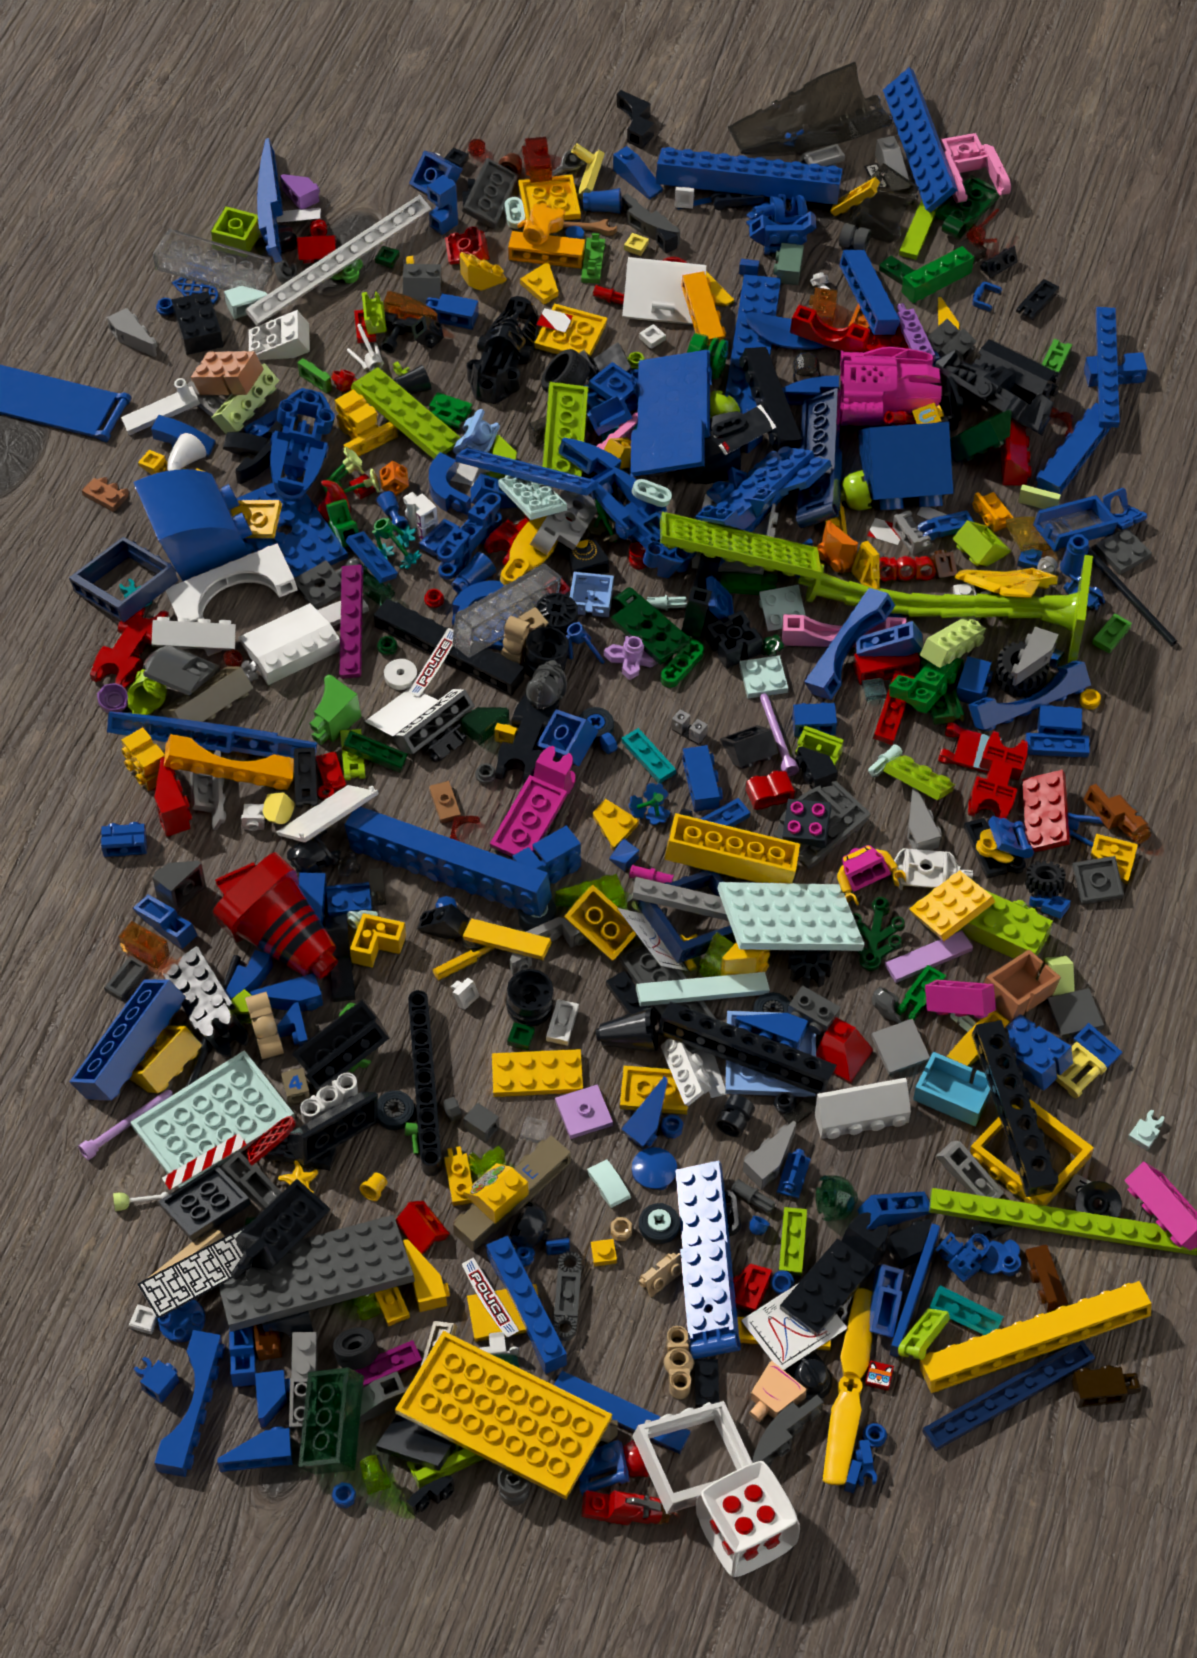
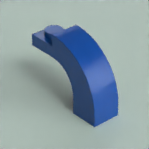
[749,211,816,246]
[429,452,471,515]
[452,581,511,636]

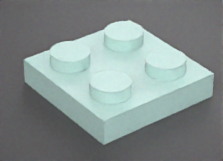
[739,655,788,699]

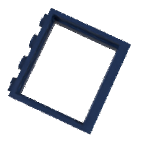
[69,537,179,622]
[637,870,736,963]

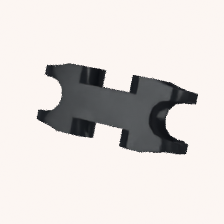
[495,694,560,785]

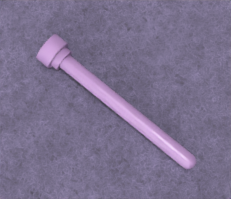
[760,694,799,776]
[78,1090,173,1160]

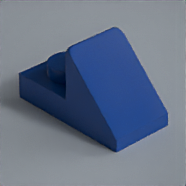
[277,1002,308,1047]

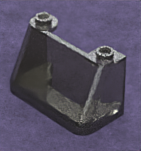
[847,163,919,243]

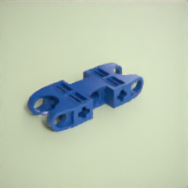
[437,493,502,580]

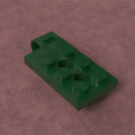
[935,175,1001,240]
[611,587,690,665]

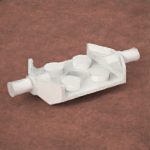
[890,848,973,890]

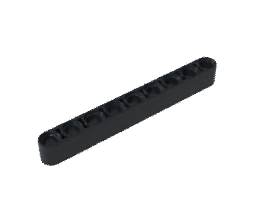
[408,990,442,1176]

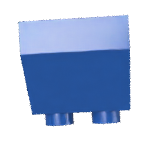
[858,422,953,510]

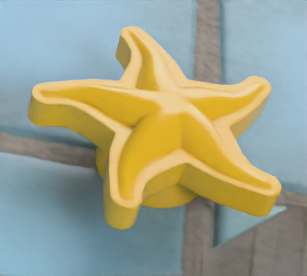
[278,1161,318,1193]

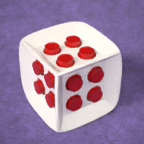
[696,1461,800,1578]

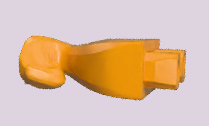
[517,203,565,245]

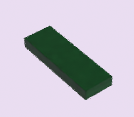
[342,730,408,773]

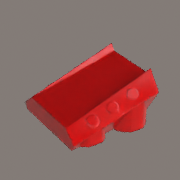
[445,226,490,265]

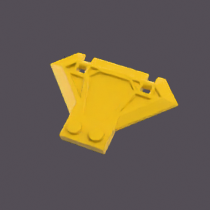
[955,568,1058,598]

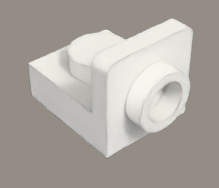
[241,804,265,831]

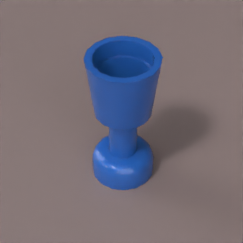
[376,491,409,533]

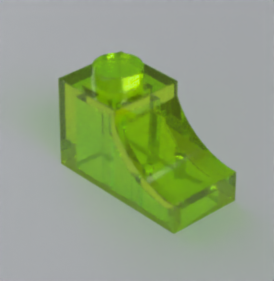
[699,932,734,977]

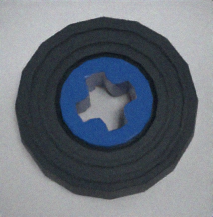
[579,707,614,743]

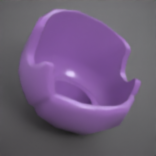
[97,683,128,713]

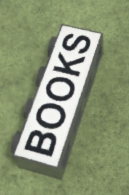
[392,689,475,754]

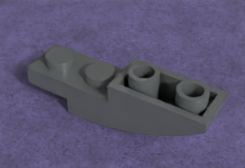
[621,193,680,245]
[752,1395,823,1467]

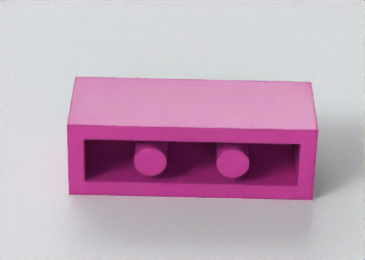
[925,980,996,1018]

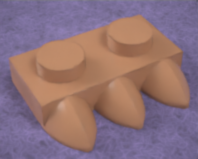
[82,477,129,512]

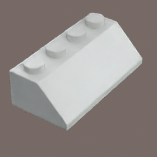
[815,1078,911,1139]

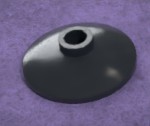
[1075,1181,1122,1218]

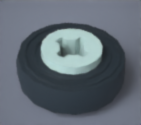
[639,1203,680,1244]

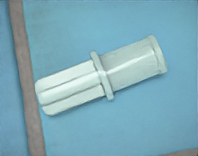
[647,595,687,611]
[868,745,903,778]

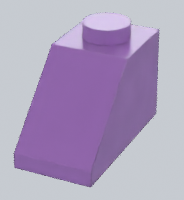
[280,174,320,209]

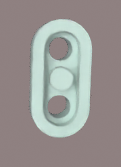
[505,197,525,229]
[632,479,672,507]

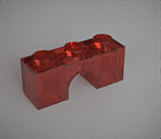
[522,137,552,183]

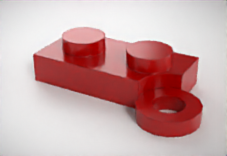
[316,751,346,800]

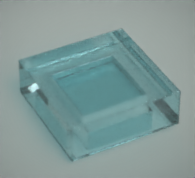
[862,678,887,701]

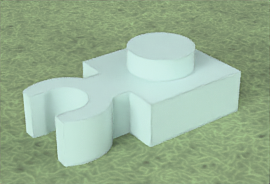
[1128,1110,1164,1151]

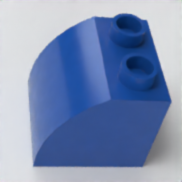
[133,469,252,581]

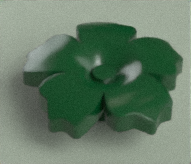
[761,635,784,657]

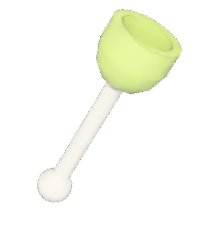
[113,1192,169,1211]

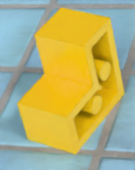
[350,913,406,968]

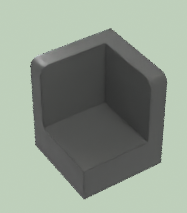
[463,1103,499,1144]

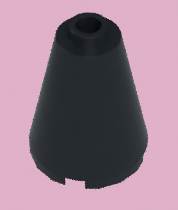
[596,1008,658,1052]

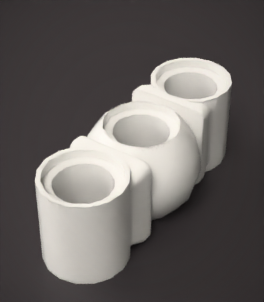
[300,1073,358,1124]

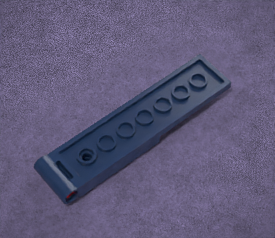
[796,388,842,529]

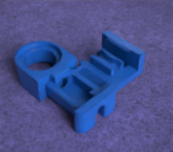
[935,1232,990,1275]

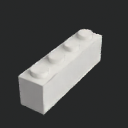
[152,617,236,651]

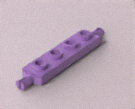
[896,303,936,367]

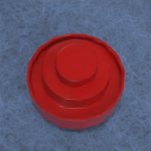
[331,369,358,392]

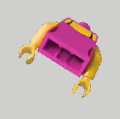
[837,845,906,906]

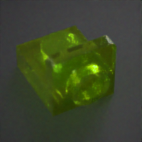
[469,1146,505,1175]

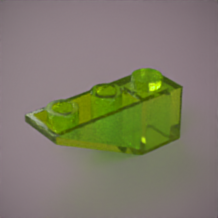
[555,874,625,908]

